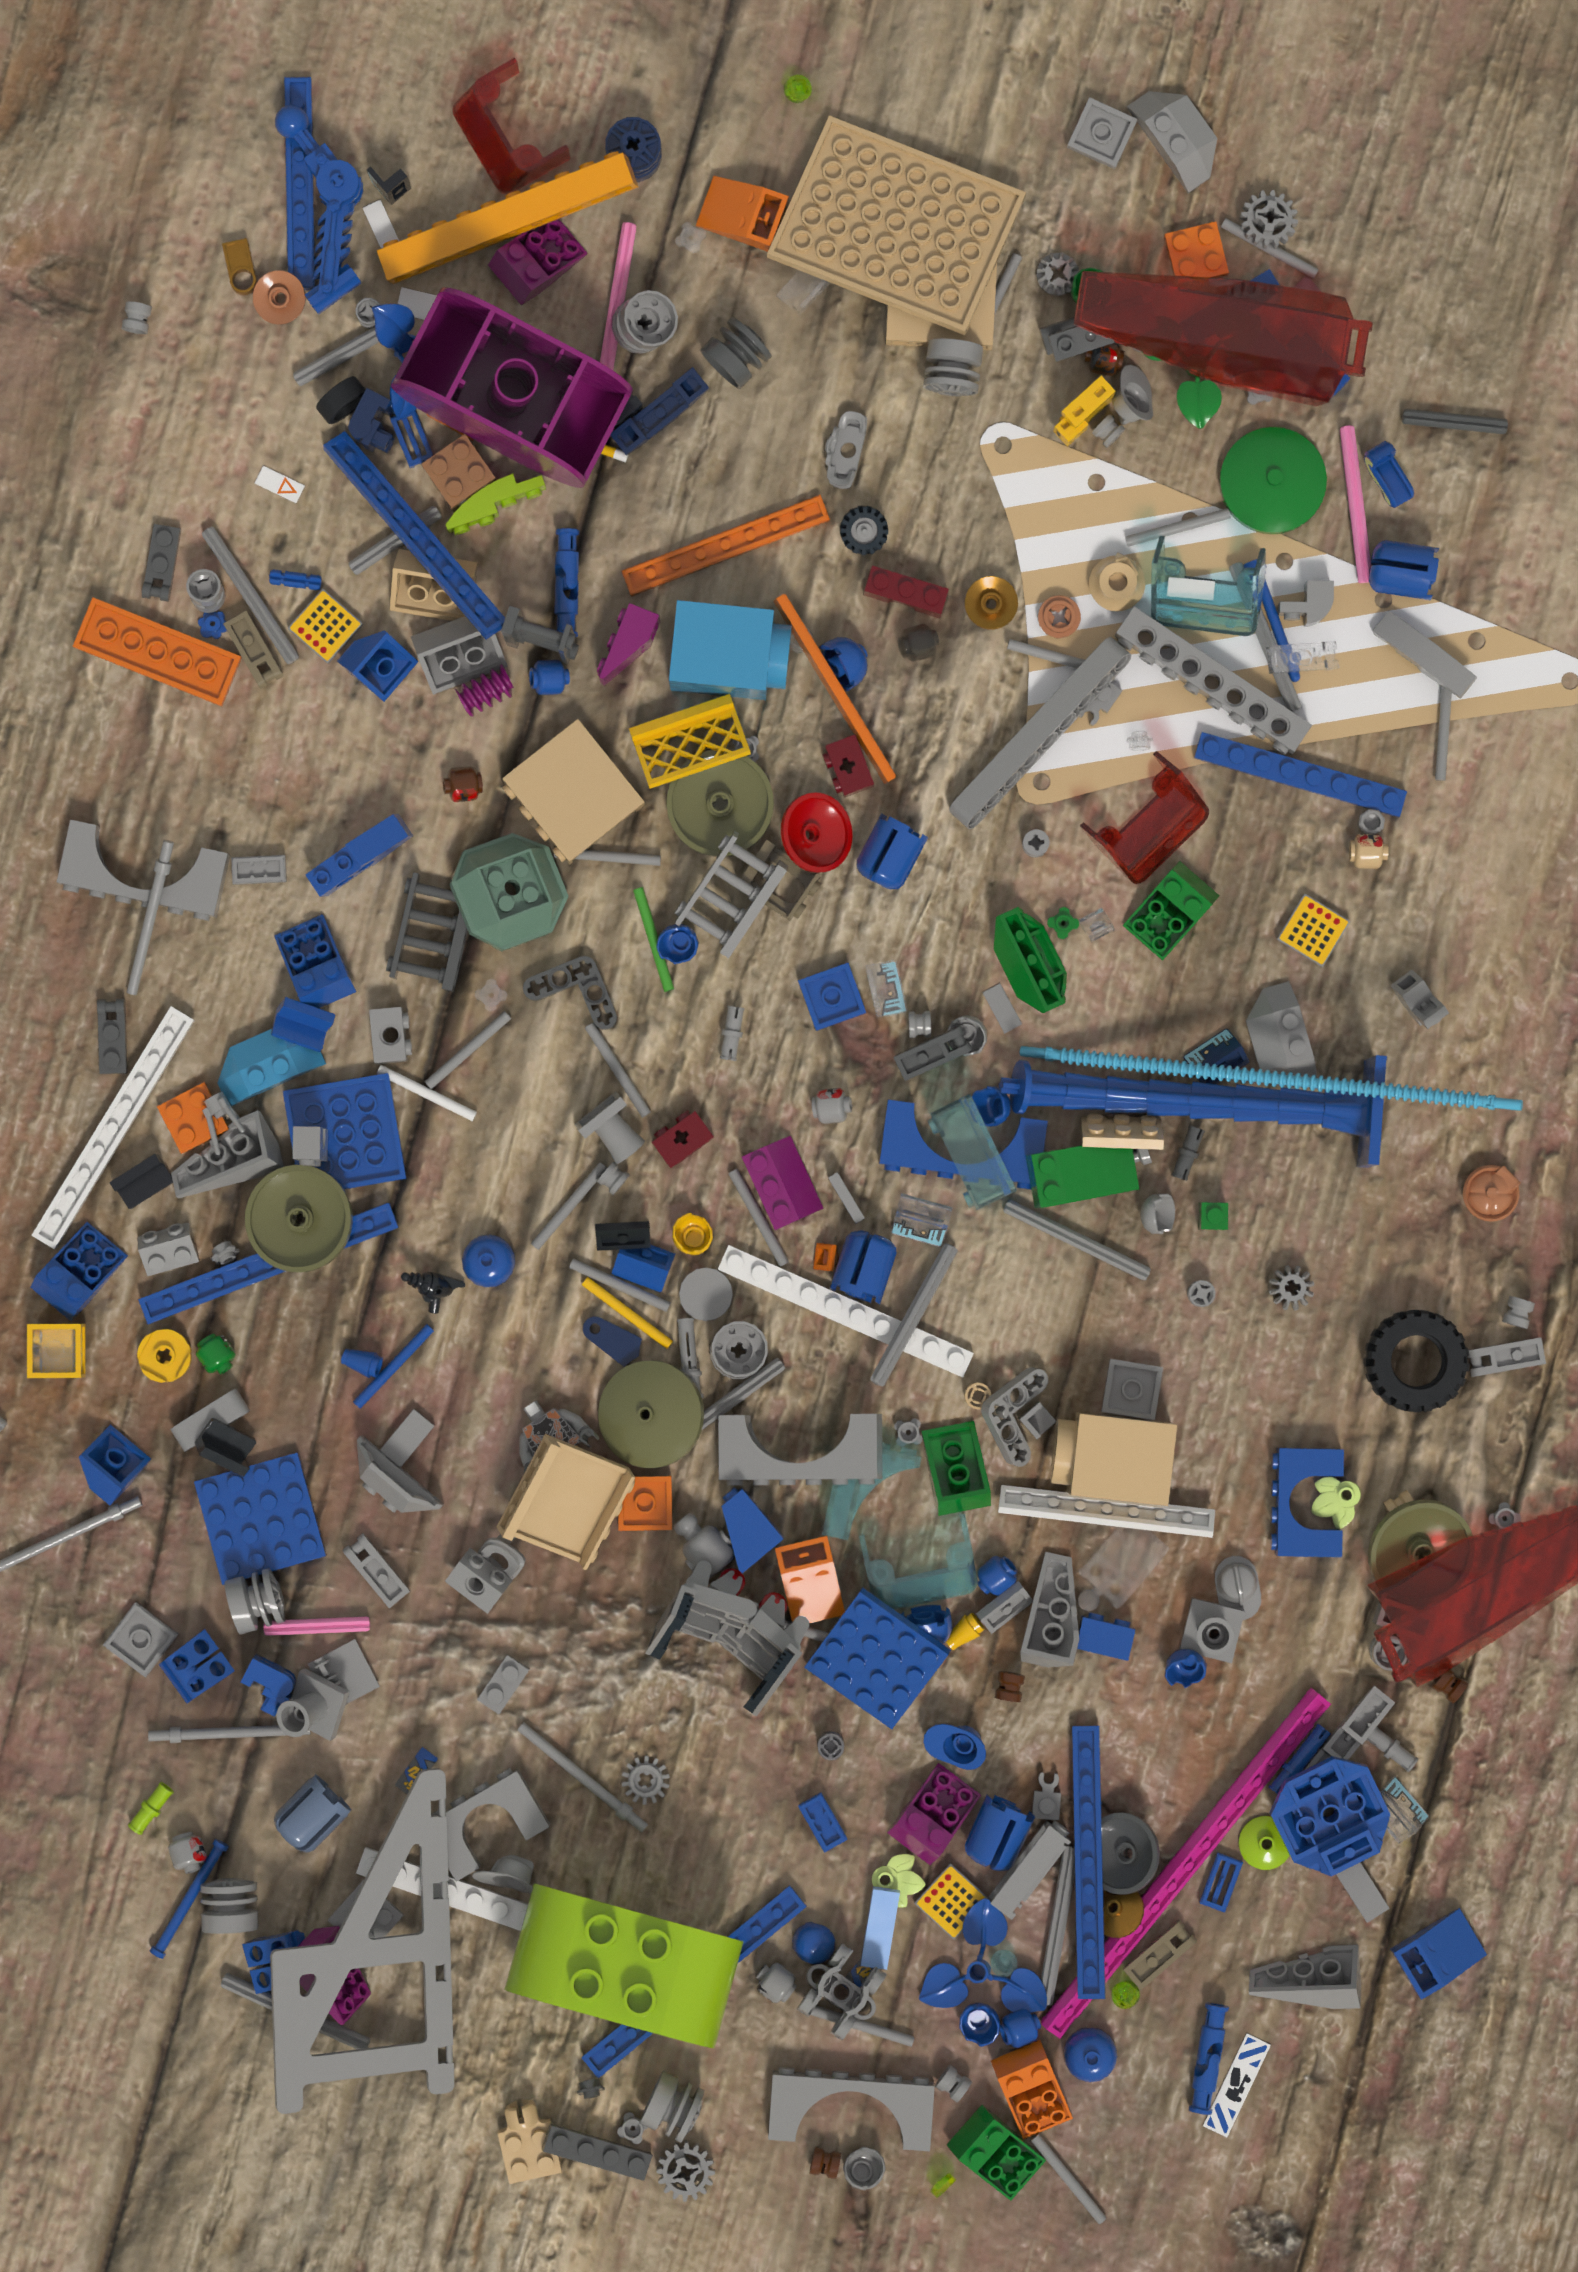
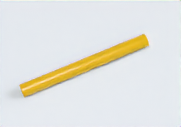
[582,1277,673,1349]

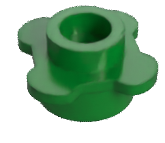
[1047,907,1079,939]

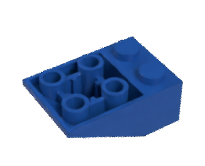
[274,914,357,1008]
[30,1222,128,1322]
[1390,1908,1487,2000]

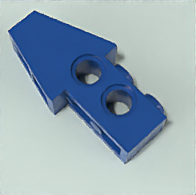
[305,814,413,897]

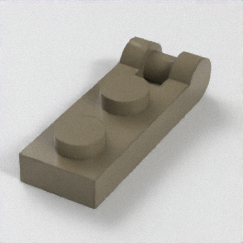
[223,611,284,689]
[1123,1920,1197,1990]

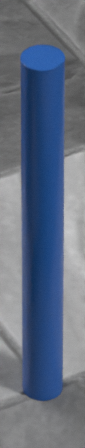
[353,1324,434,1409]

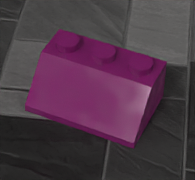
[742,1136,824,1231]

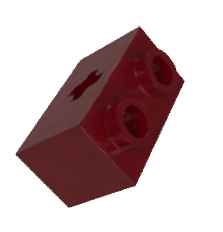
[822,734,874,798]
[652,1110,714,1169]

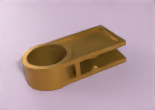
[222,238,257,295]

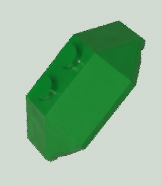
[993,907,1067,1013]

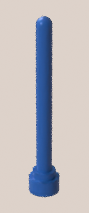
[1243,557,1300,682]

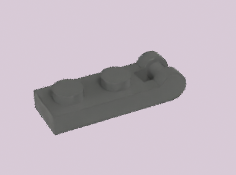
[142,524,181,602]
[97,998,128,1074]
[893,1025,973,1081]

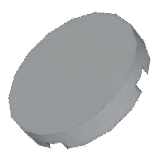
[679,1268,733,1321]

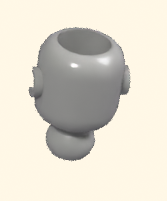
[674,1513,735,1578]

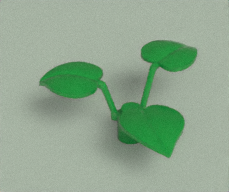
[1136,310,1261,429]

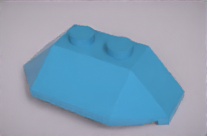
[218,1029,326,1106]

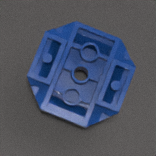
[1269,1756,1390,1877]

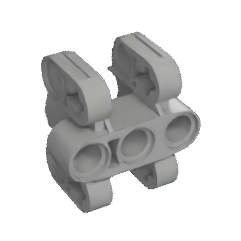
[797,1943,887,2040]

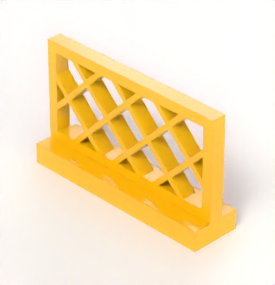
[629,694,751,789]

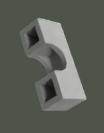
[293,1126,328,1167]

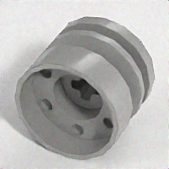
[612,290,678,354]
[923,338,983,397]
[710,1321,768,1379]
[225,1568,285,1635]
[200,1878,258,1934]
[639,2071,705,2143]

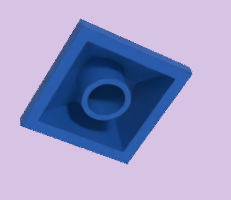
[337,630,419,702]
[79,1424,151,1506]

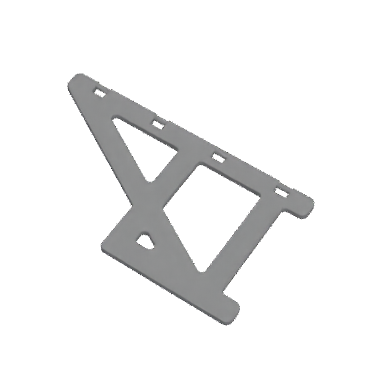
[270,1768,454,2114]

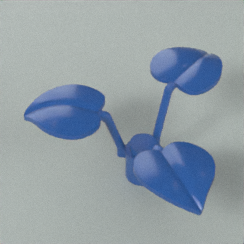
[372,303,417,418]
[919,1898,1047,2013]

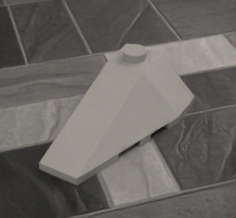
[171,1110,284,1198]
[1020,1552,1079,1667]
[1249,1945,1361,2009]

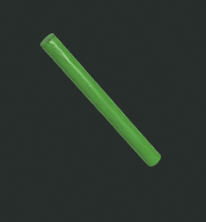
[633,887,674,992]

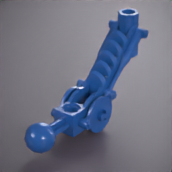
[275,105,363,315]

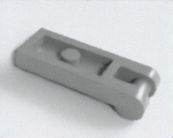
[1467,1337,1546,1377]
[342,1533,411,1608]

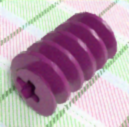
[455,664,514,717]

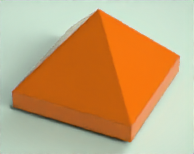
[813,1243,839,1272]

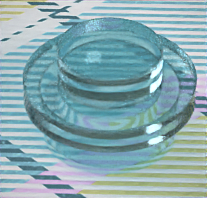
[990,1950,1017,1977]

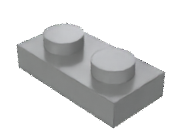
[976,1581,1033,1634]
[477,1654,530,1714]

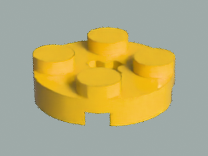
[137,1329,192,1383]

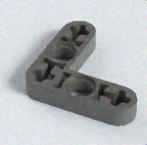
[523,956,617,1030]

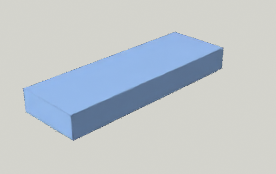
[860,1886,900,1970]

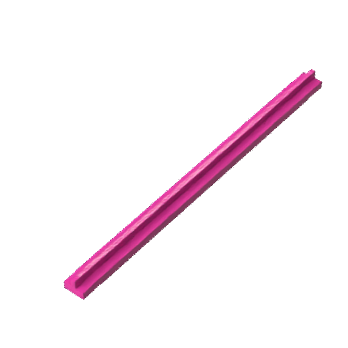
[1041,1688,1331,2039]

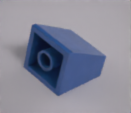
[721,1487,784,1573]

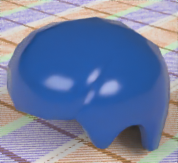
[656,924,699,964]
[969,1086,1011,1127]
[1165,1649,1207,1688]
[792,1922,835,1964]
[959,2003,1000,2047]

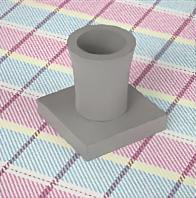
[574,1092,645,1164]
[1179,1597,1245,1663]
[276,1668,350,1741]

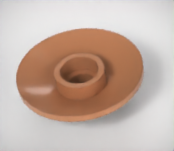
[253,270,306,325]

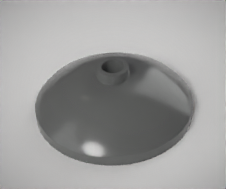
[1102,1813,1160,1894]

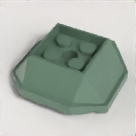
[449,833,569,952]

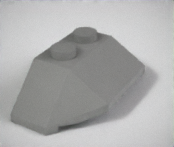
[1127,91,1217,194]
[1246,981,1317,1089]
[357,1435,444,1513]

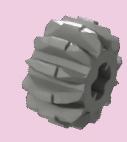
[1269,1265,1314,1310]

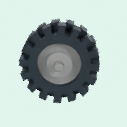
[840,505,889,555]

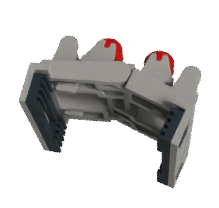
[645,1560,809,1717]

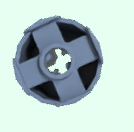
[274,1774,351,1853]

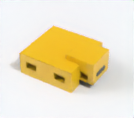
[1053,375,1116,447]

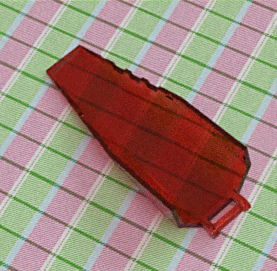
[1074,271,1373,407]
[1367,1505,1578,1687]

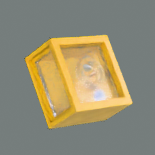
[27,1324,86,1378]

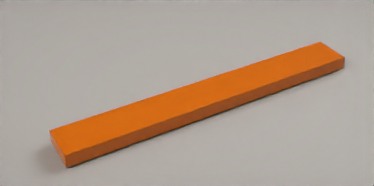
[621,495,830,597]
[773,594,896,784]

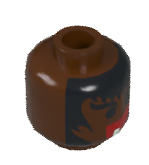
[1084,342,1125,376]

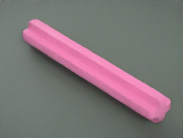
[263,1616,370,1636]

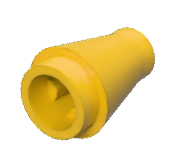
[946,1613,985,1650]

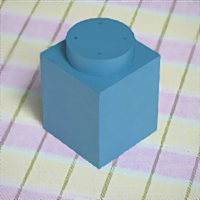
[669,600,792,700]

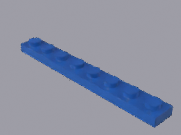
[1194,732,1407,818]

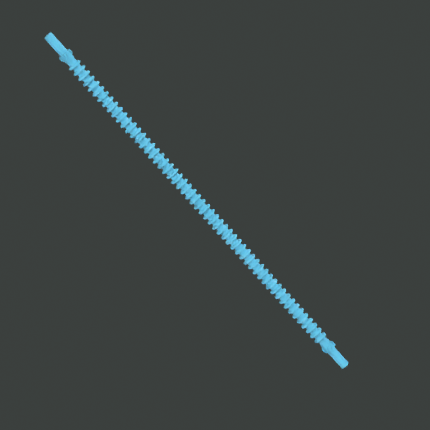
[1020,1046,1523,1111]

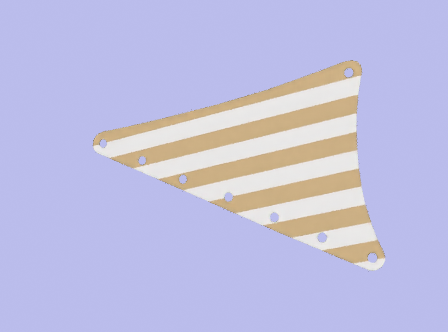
[980,422,1578,805]

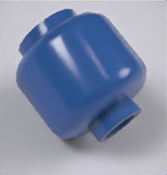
[529,660,570,695]
[977,1556,1018,1596]
[999,2009,1041,2049]

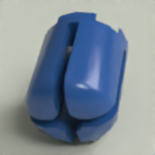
[1369,540,1439,600]
[856,813,928,889]
[830,1230,897,1305]
[965,1794,1035,1871]

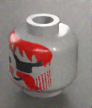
[812,1088,852,1124]
[168,1832,207,1874]

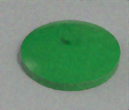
[1219,427,1327,534]

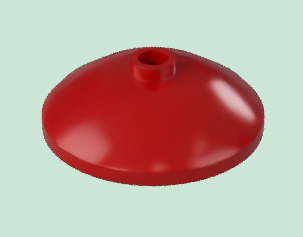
[781,792,853,873]

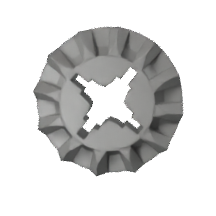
[1037,252,1079,295]

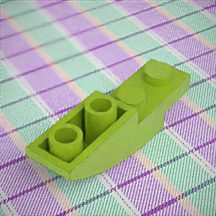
[446,474,546,535]

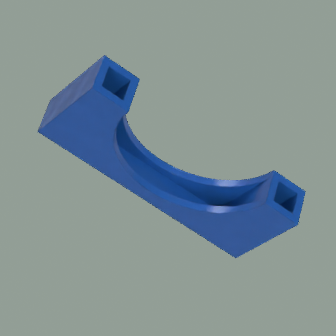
[879,1100,1048,1190]

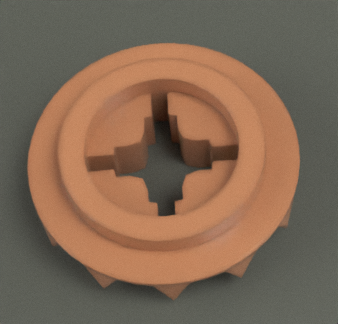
[1038,595,1081,639]

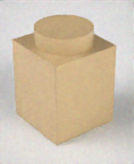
[1050,1412,1177,1506]

